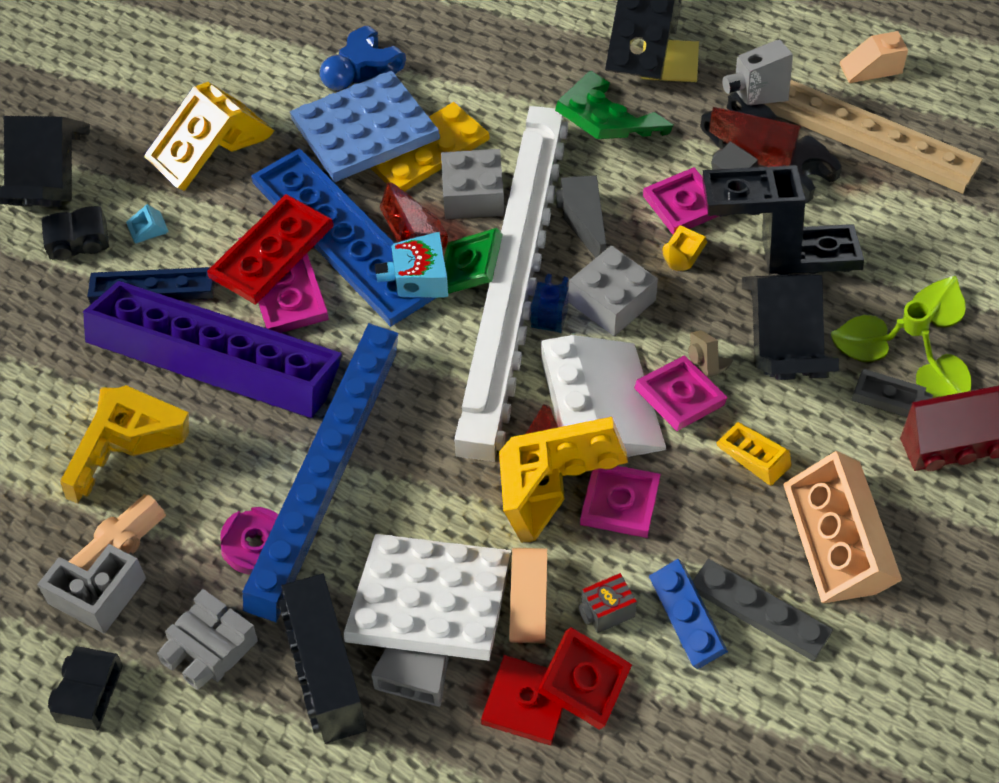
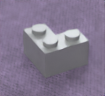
[37,544,146,634]

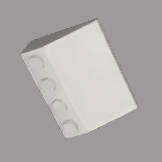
[541,335,666,457]

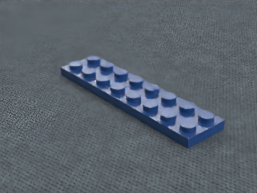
[251,148,436,327]

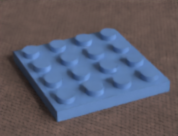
[290,71,440,182]

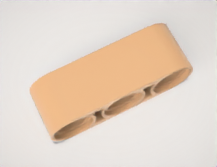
[509,548,547,644]

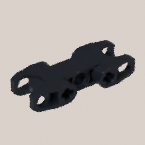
[700,92,842,203]

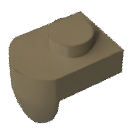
[688,330,733,378]

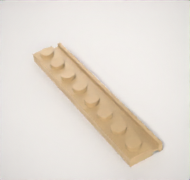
[765,80,983,194]

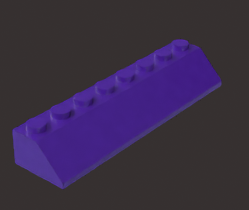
[83,281,342,418]

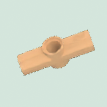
[69,494,166,571]

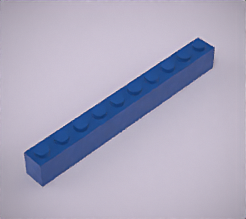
[243,323,399,622]

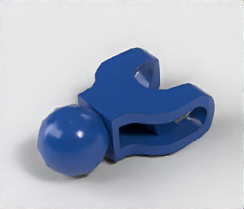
[319,26,406,91]

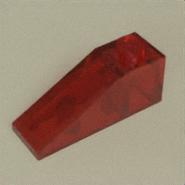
[709,107,801,167]
[380,182,448,250]

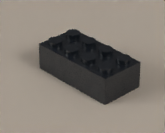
[278,573,367,744]

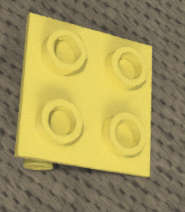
[641,40,699,82]

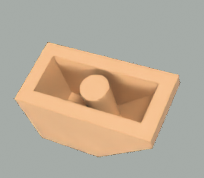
[840,31,908,83]

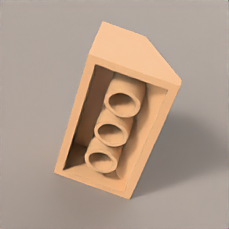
[783,451,902,603]

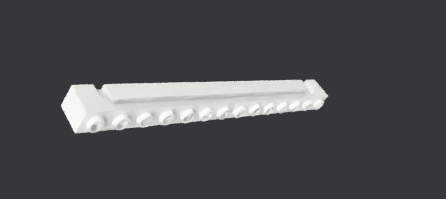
[454,106,568,462]

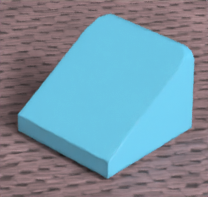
[126,204,169,243]

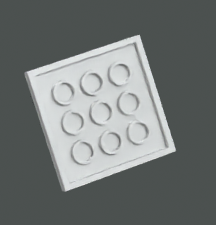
[344,534,511,661]

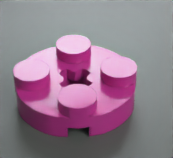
[220,507,278,575]

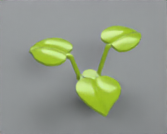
[831,276,971,398]

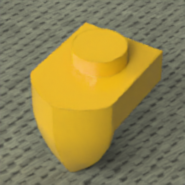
[662,225,707,271]

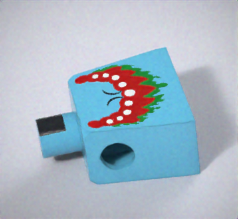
[375,232,448,298]

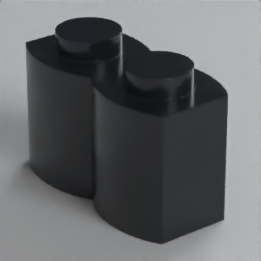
[41,206,109,260]
[48,646,123,731]

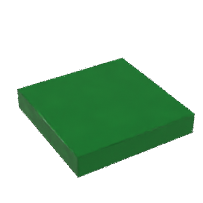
[444,228,503,294]

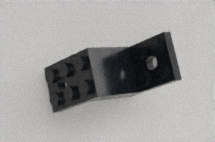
[605,0,682,80]
[0,116,90,207]
[702,165,864,275]
[742,274,839,380]

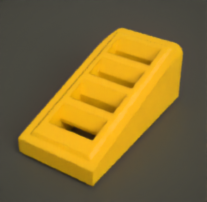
[716,422,792,486]

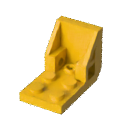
[144,82,275,191]
[60,385,189,503]
[499,417,628,543]

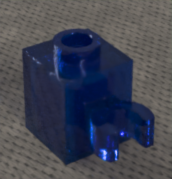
[531,274,569,333]

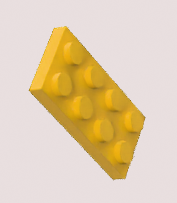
[370,102,490,195]

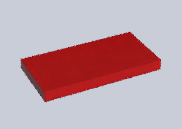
[207,194,334,305]

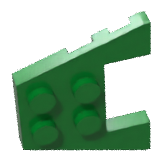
[555,71,674,139]

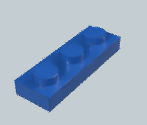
[649,559,728,669]

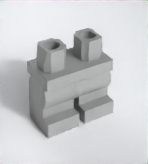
[157,589,258,690]

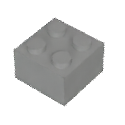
[441,149,504,219]
[568,245,658,337]

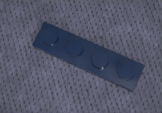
[87,267,215,304]

